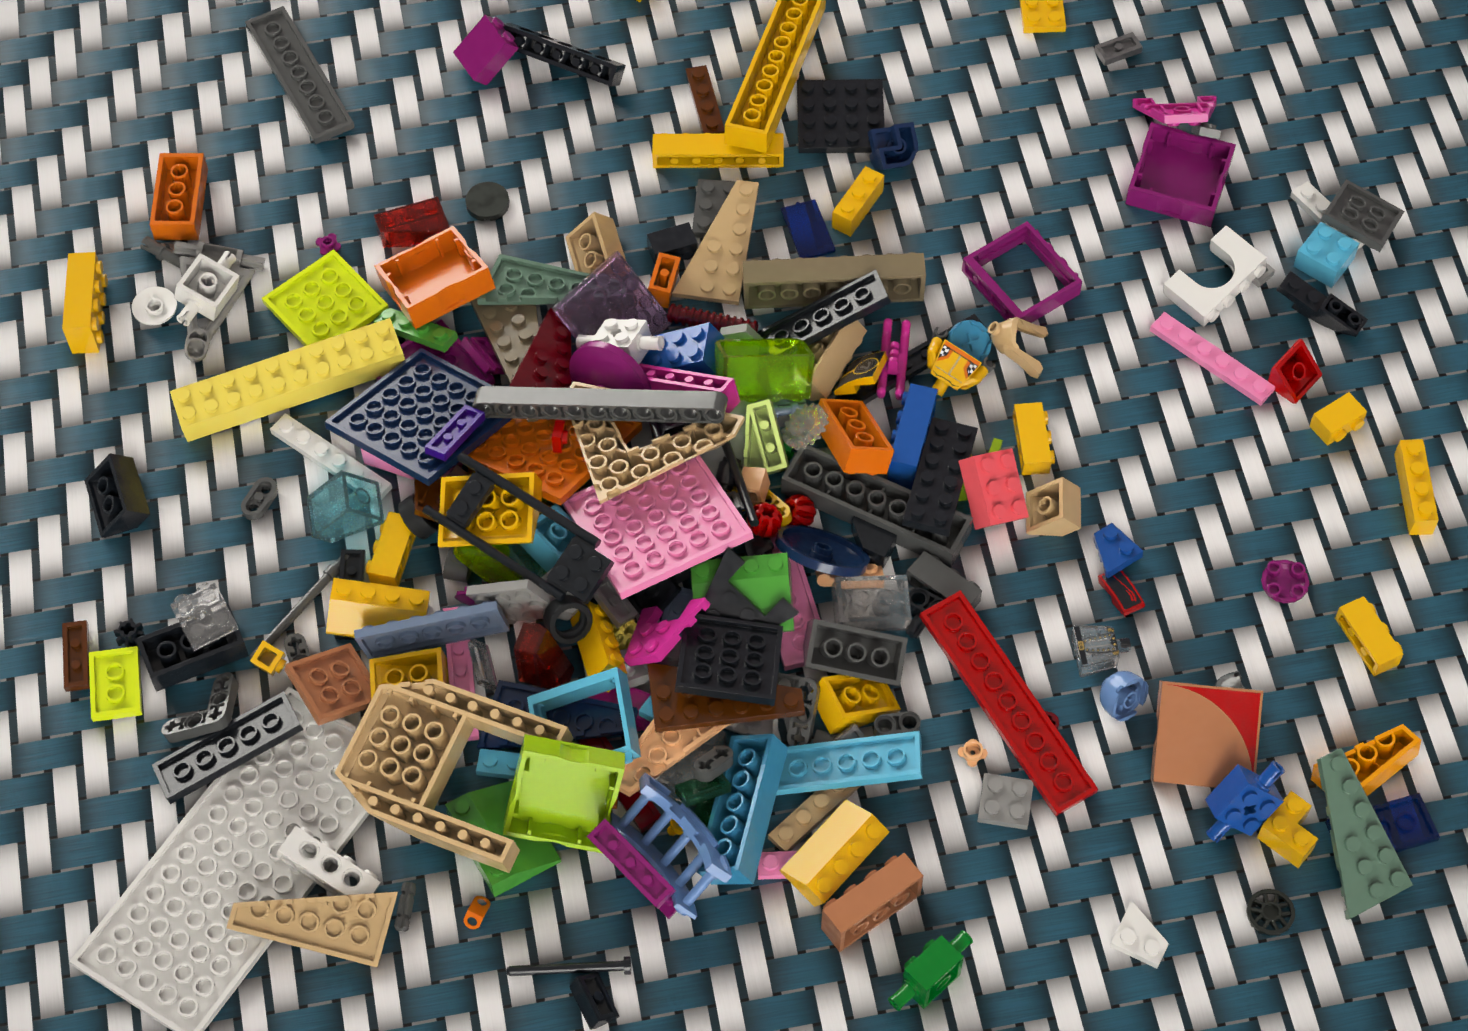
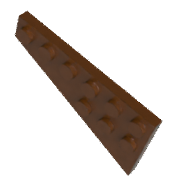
[647,663,805,733]

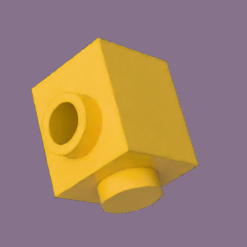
[250,640,287,676]

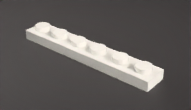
[270,413,392,504]

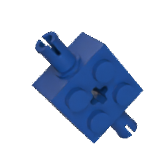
[1205,761,1285,843]

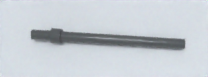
[249,555,349,659]

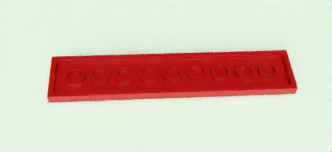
[919,590,1098,816]

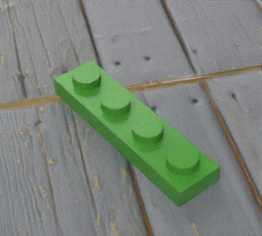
[373,307,458,353]

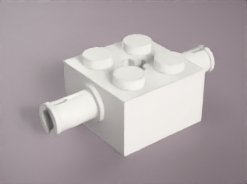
[174,251,240,326]
[576,318,665,364]

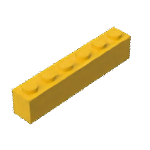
[652,133,784,168]

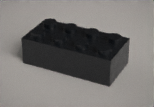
[136,603,249,692]

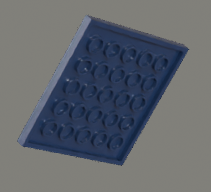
[324,348,513,486]

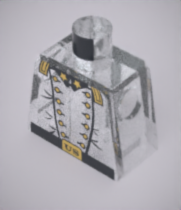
[1071,625,1131,677]

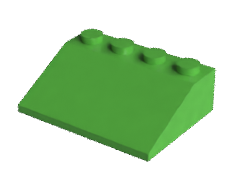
[691,552,795,632]
[445,780,562,897]

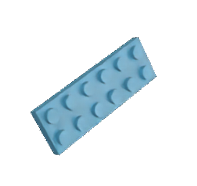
[776,731,923,796]

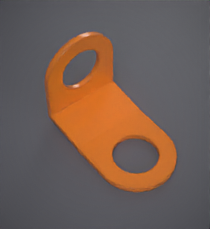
[464,896,491,929]

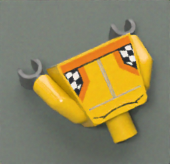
[927,327,996,397]

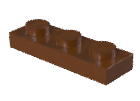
[62,620,90,692]

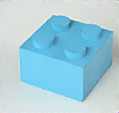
[1293,222,1360,288]
[520,504,576,572]

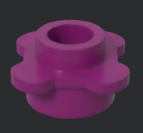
[315,233,341,256]

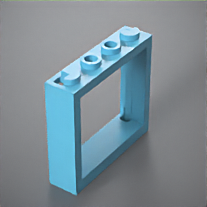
[527,667,641,764]

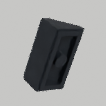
[570,972,619,1030]

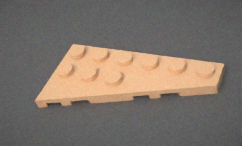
[619,719,730,797]

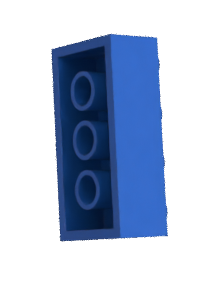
[640,322,724,376]
[884,383,938,490]

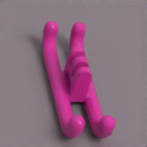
[876,318,911,400]

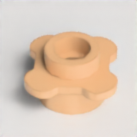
[958,739,988,767]

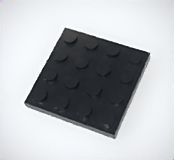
[797,79,885,153]
[674,614,783,706]

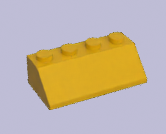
[326,578,430,638]
[779,799,889,907]

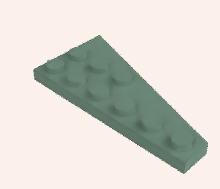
[477,254,628,305]
[1317,748,1413,920]

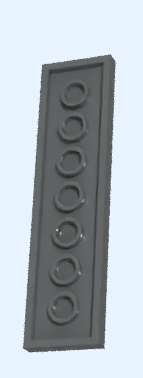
[245,6,355,145]

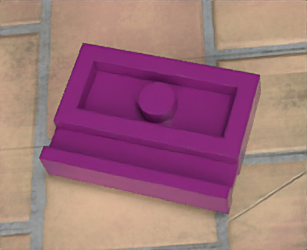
[460,337,505,375]

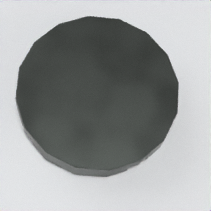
[465,182,510,221]

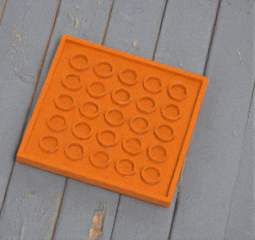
[468,418,642,506]

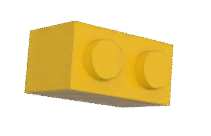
[1309,392,1367,446]

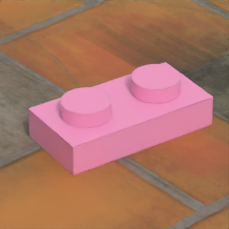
[758,851,797,880]

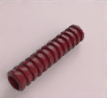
[667,303,759,332]

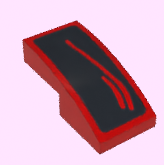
[1098,570,1145,617]

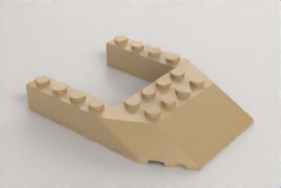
[335,679,573,873]

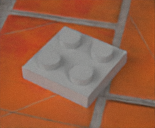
[977,773,1033,830]

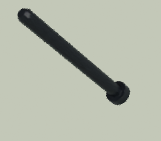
[506,956,631,976]

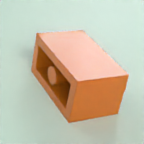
[646,252,681,308]

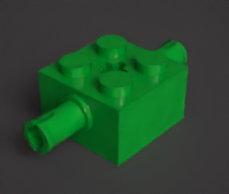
[888,930,973,1011]

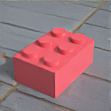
[959,448,1029,530]

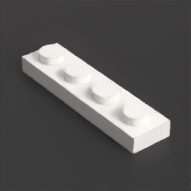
[1290,181,1365,249]

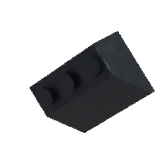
[84,453,150,538]

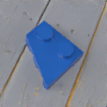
[1093,523,1143,579]

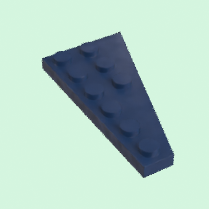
[477,680,639,751]

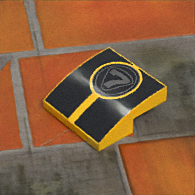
[834,351,888,395]

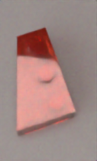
[374,196,450,247]
[514,622,575,689]

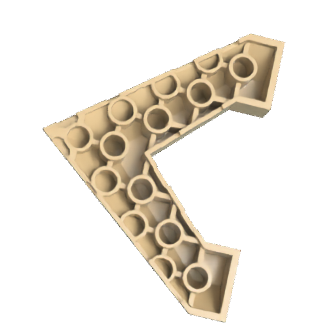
[570,381,745,504]

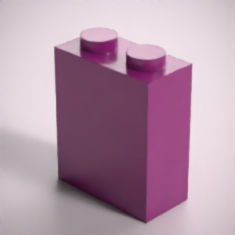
[453,15,519,85]

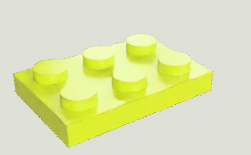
[89,646,142,722]

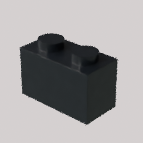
[647,222,698,264]

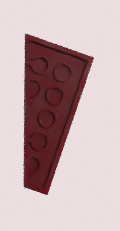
[509,307,572,388]

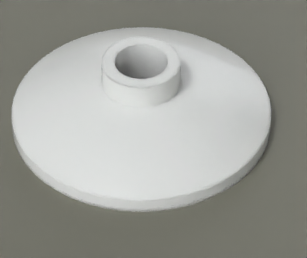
[132,287,177,325]

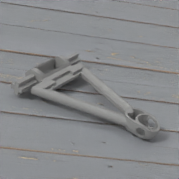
[173,241,265,362]

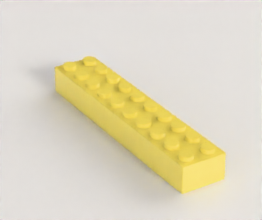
[170,318,405,442]

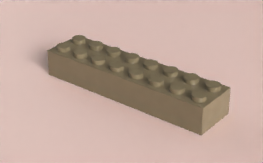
[743,252,926,309]

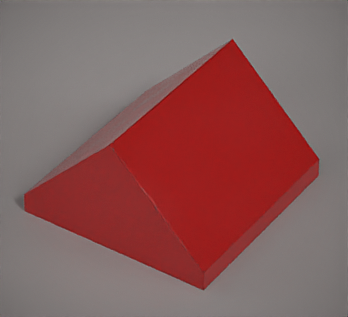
[1268,339,1323,404]

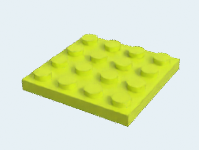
[262,249,389,346]

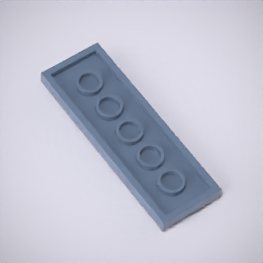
[354,601,510,659]

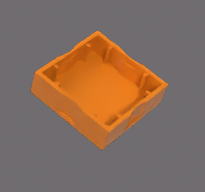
[374,226,496,329]

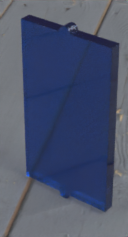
[781,199,836,258]

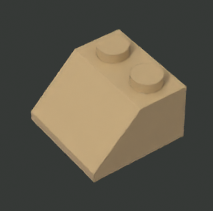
[1026,477,1081,536]

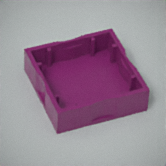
[1125,122,1236,227]

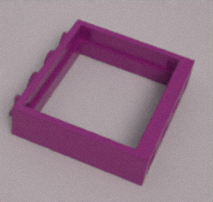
[962,221,1082,331]

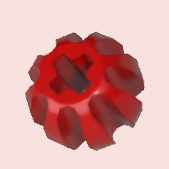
[783,494,816,526]
[747,502,783,538]

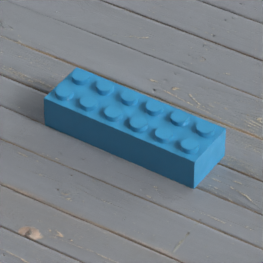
[697,734,788,885]

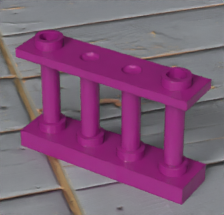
[587,819,677,919]

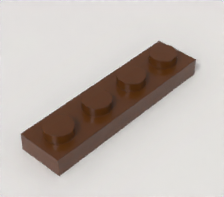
[685,65,725,134]

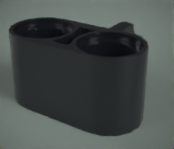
[906,588,944,639]

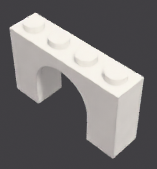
[1164,226,1267,327]

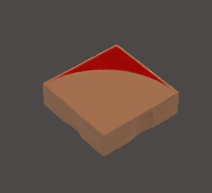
[1150,680,1263,788]

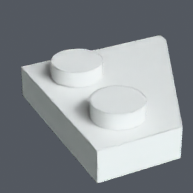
[1110,902,1169,969]

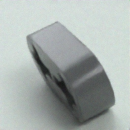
[694,745,733,782]

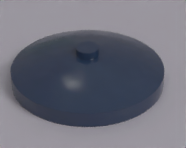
[775,525,870,577]

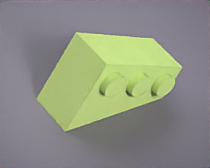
[743,399,789,475]

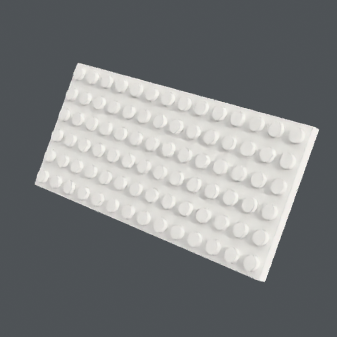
[69,687,369,1031]

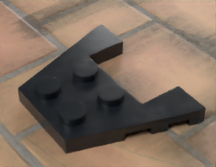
[698,548,799,625]

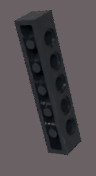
[503,23,626,87]

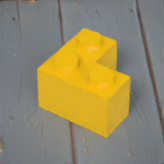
[1257,791,1318,868]

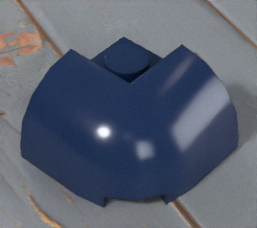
[867,122,918,171]

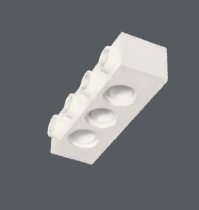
[276,826,381,896]

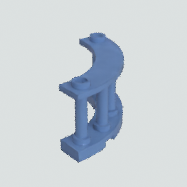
[610,772,732,920]

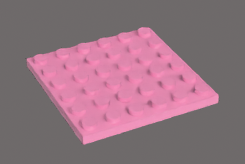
[563,455,754,600]

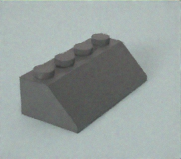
[803,619,908,686]

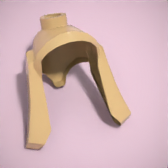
[988,317,1048,378]

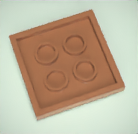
[284,643,371,726]

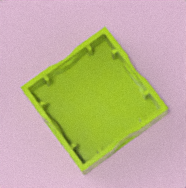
[503,734,625,853]

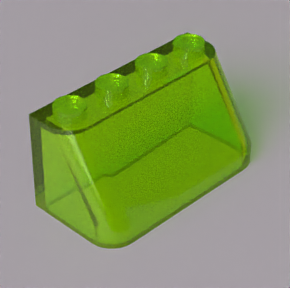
[715,338,815,403]

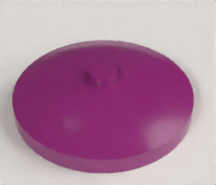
[569,341,652,390]

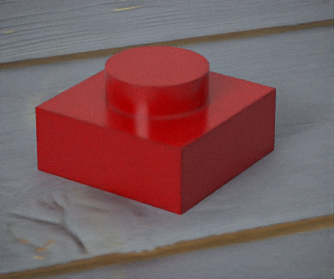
[552,419,570,454]

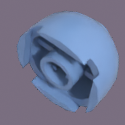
[1100,671,1149,722]

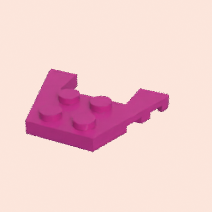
[1132,96,1217,127]
[624,597,711,667]

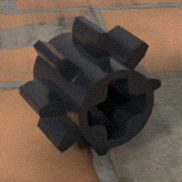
[114,618,145,647]

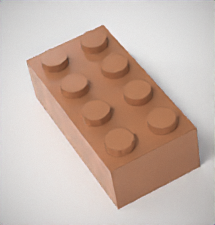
[821,853,923,952]

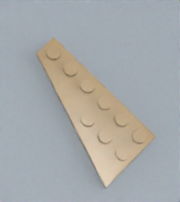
[672,180,759,305]
[226,891,399,967]

